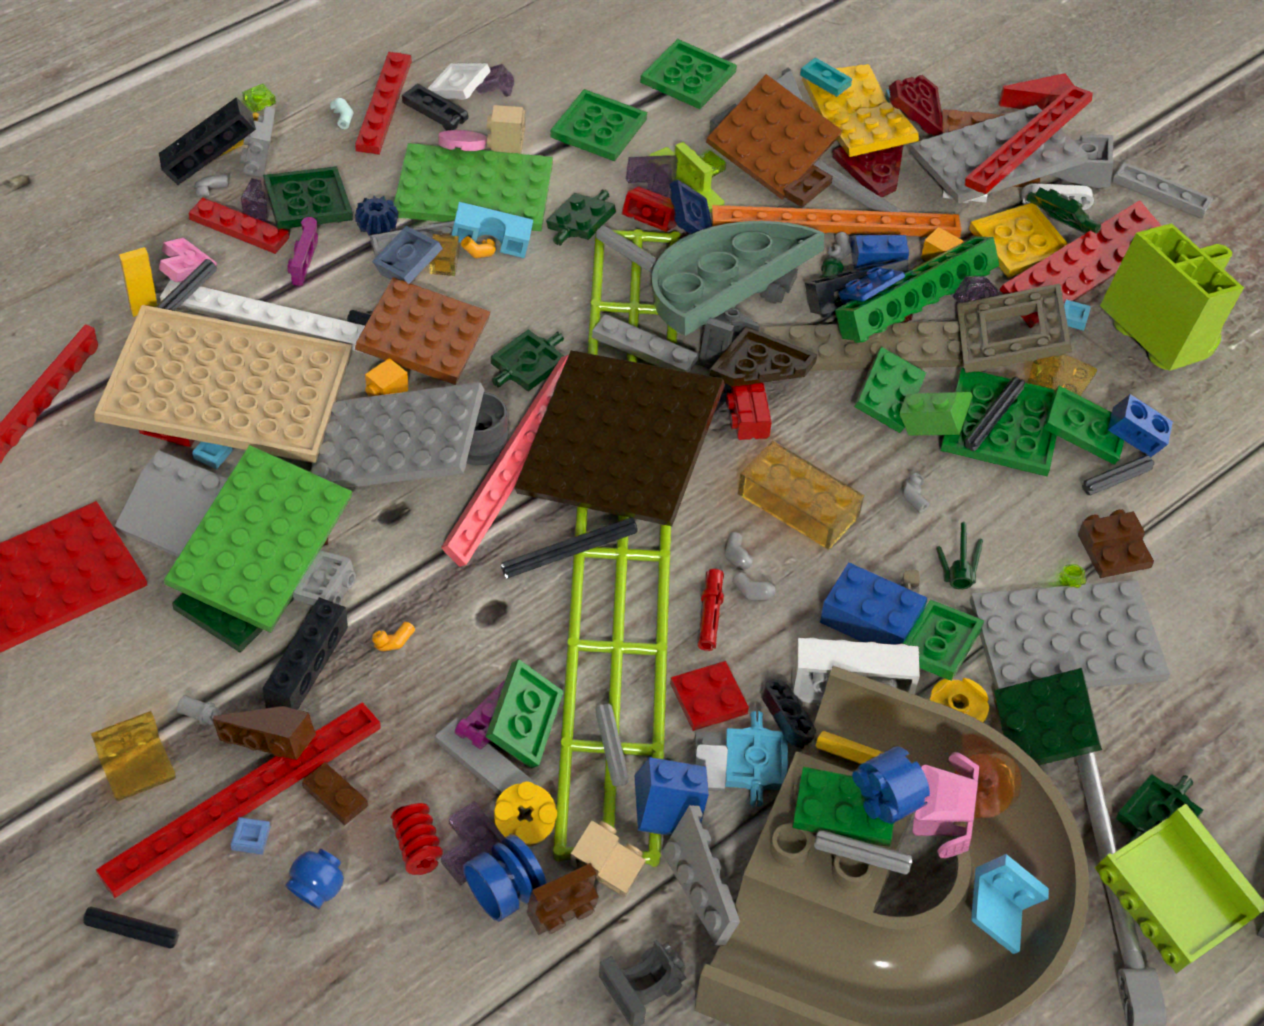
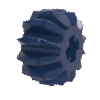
[355,196,398,236]

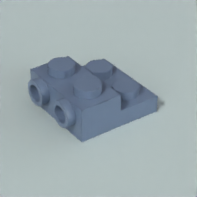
[372,226,443,284]

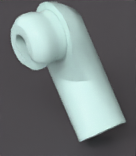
[330,98,354,129]

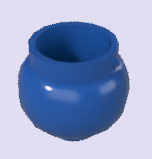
[285,848,344,909]

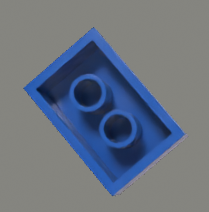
[820,562,927,645]

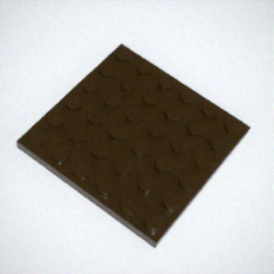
[514,350,725,527]

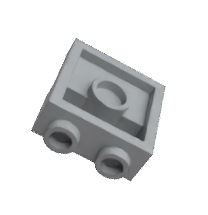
[240,106,275,177]

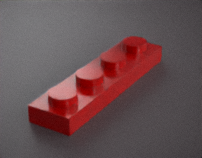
[188,197,289,254]

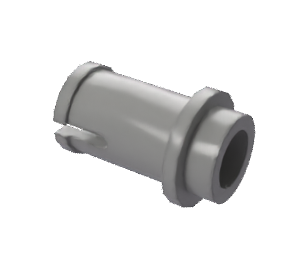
[177,695,219,726]

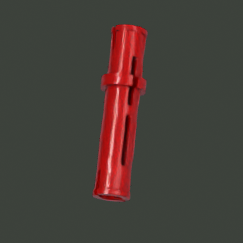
[698,569,724,651]

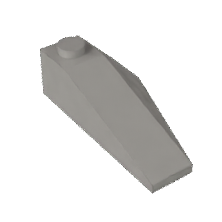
[1049,134,1113,188]

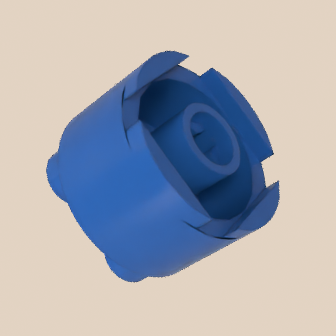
[852,746,930,824]

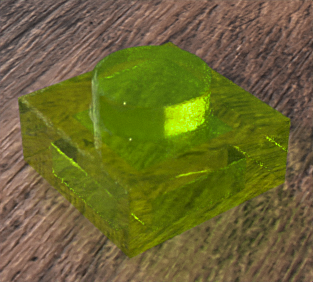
[242,83,276,112]
[699,150,726,178]

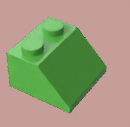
[900,392,972,436]

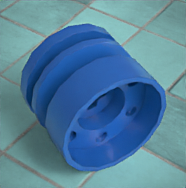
[463,834,547,922]

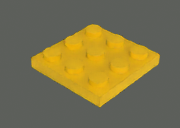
[802,64,888,119]
[827,103,919,157]
[969,203,1068,277]

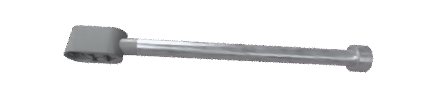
[1076,752,1167,1026]

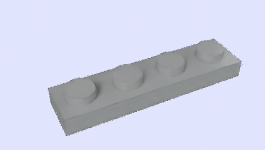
[592,314,698,372]

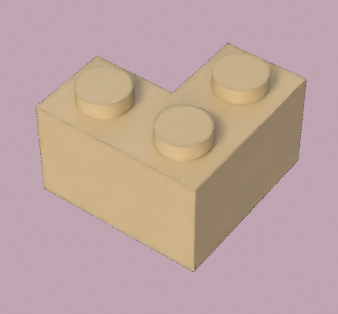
[487,105,525,154]
[571,820,646,898]

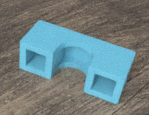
[450,202,533,258]

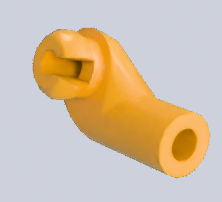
[461,236,496,259]
[372,621,415,652]

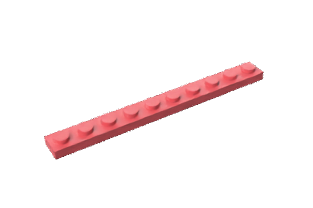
[441,355,569,567]

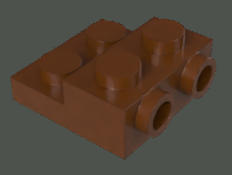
[1078,509,1154,578]
[527,863,599,935]

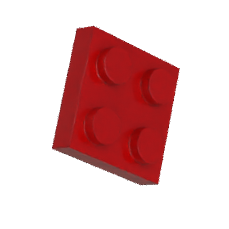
[670,661,749,731]

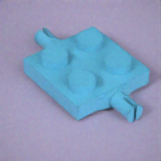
[725,711,788,807]

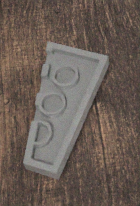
[662,805,740,945]

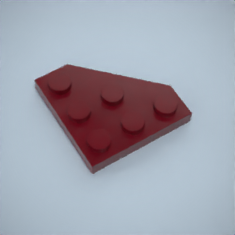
[889,75,943,137]
[832,145,904,198]

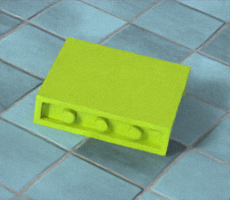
[1094,804,1264,974]

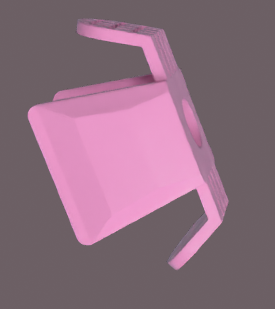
[912,752,979,858]

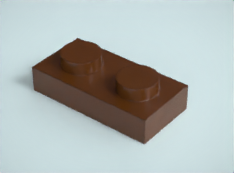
[783,165,833,208]
[302,762,368,826]

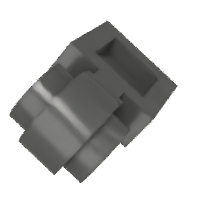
[761,269,798,304]

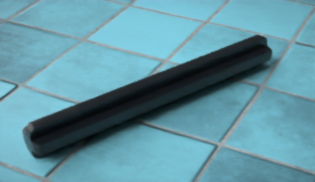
[501,517,638,578]

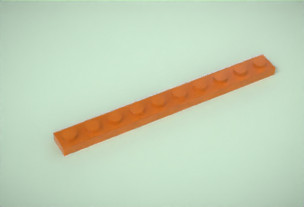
[712,205,962,238]

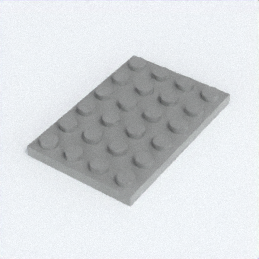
[910,105,1088,203]
[310,382,484,488]
[970,580,1170,690]

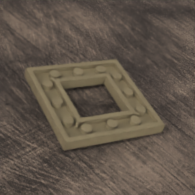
[957,284,1072,373]

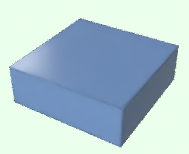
[231,817,271,855]

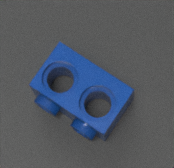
[1108,394,1173,457]

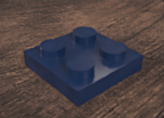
[670,179,712,234]

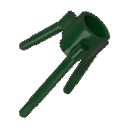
[936,522,983,590]

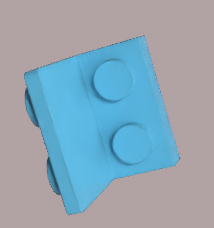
[971,854,1049,954]

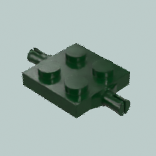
[1026,187,1101,234]
[546,189,616,246]
[491,329,564,392]
[1115,774,1203,845]

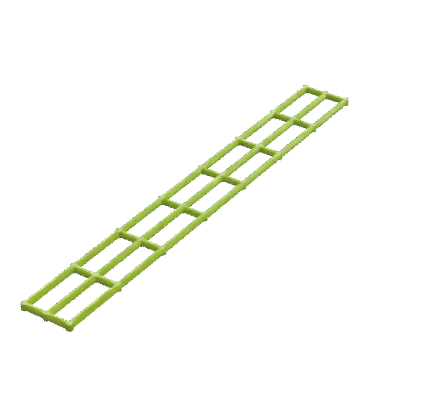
[553,229,681,867]

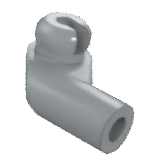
[194,174,228,197]
[828,232,851,261]
[903,473,930,513]
[725,532,753,569]
[732,573,776,601]

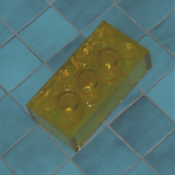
[738,440,864,550]

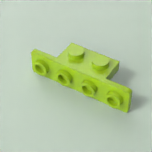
[648,142,725,213]

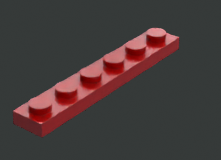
[355,52,412,155]

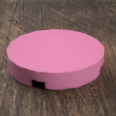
[438,130,487,151]

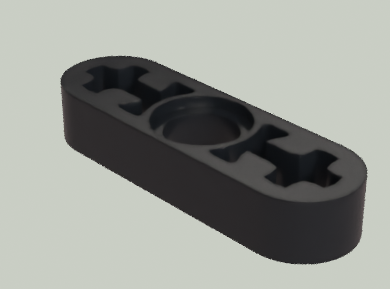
[761,679,816,748]

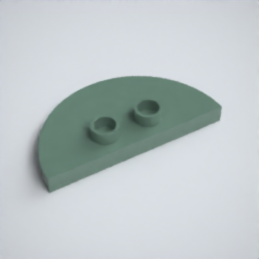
[652,221,824,336]

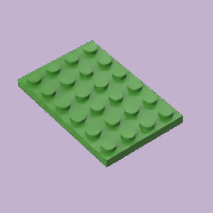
[394,143,553,231]
[164,445,352,633]

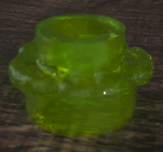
[1058,564,1087,588]

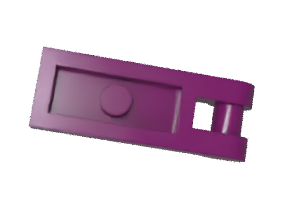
[287,217,318,286]
[454,681,505,750]

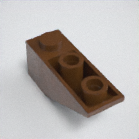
[212,706,316,760]

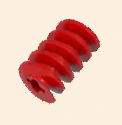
[390,803,443,875]

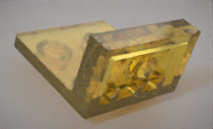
[1028,354,1097,396]
[91,711,176,801]

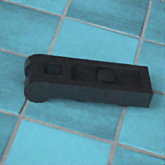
[402,83,469,131]

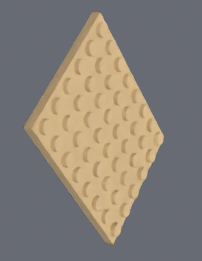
[94,305,352,463]

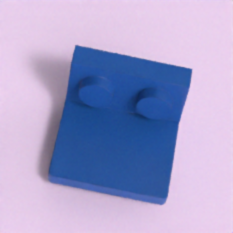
[838,267,905,305]

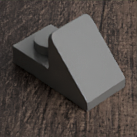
[694,731,728,792]

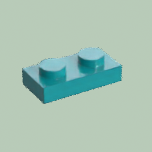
[800,57,852,97]

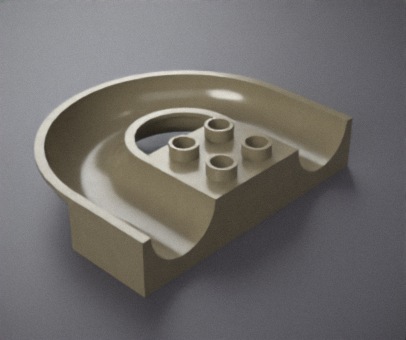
[695,666,1089,1026]

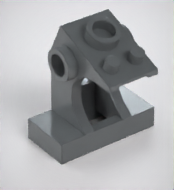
[698,307,760,369]
[599,940,687,1026]

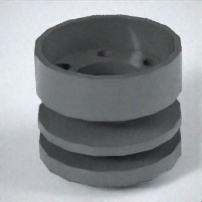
[466,392,509,466]

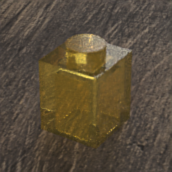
[429,234,459,276]

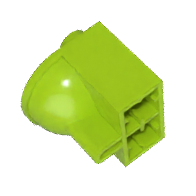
[1100,223,1244,371]

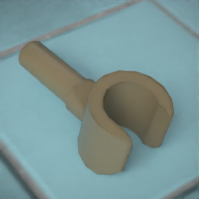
[901,570,920,590]

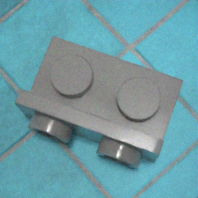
[293,550,356,605]

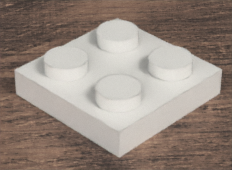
[427,63,491,100]

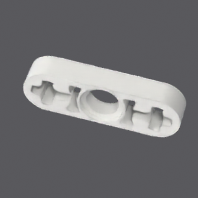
[1022,184,1094,210]

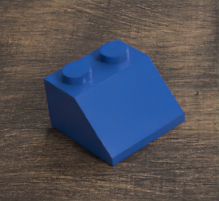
[849,235,909,269]
[634,757,709,836]

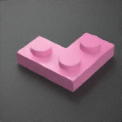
[159,238,217,282]

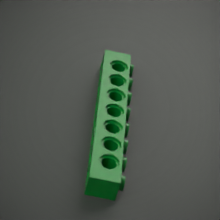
[835,236,1000,343]

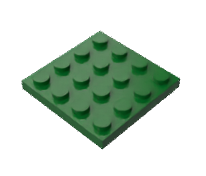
[941,368,1057,477]

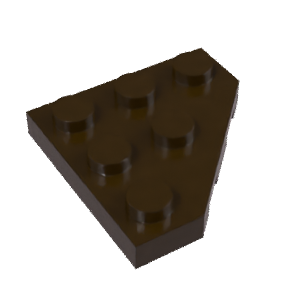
[709,326,817,387]

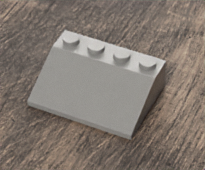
[114,450,228,557]

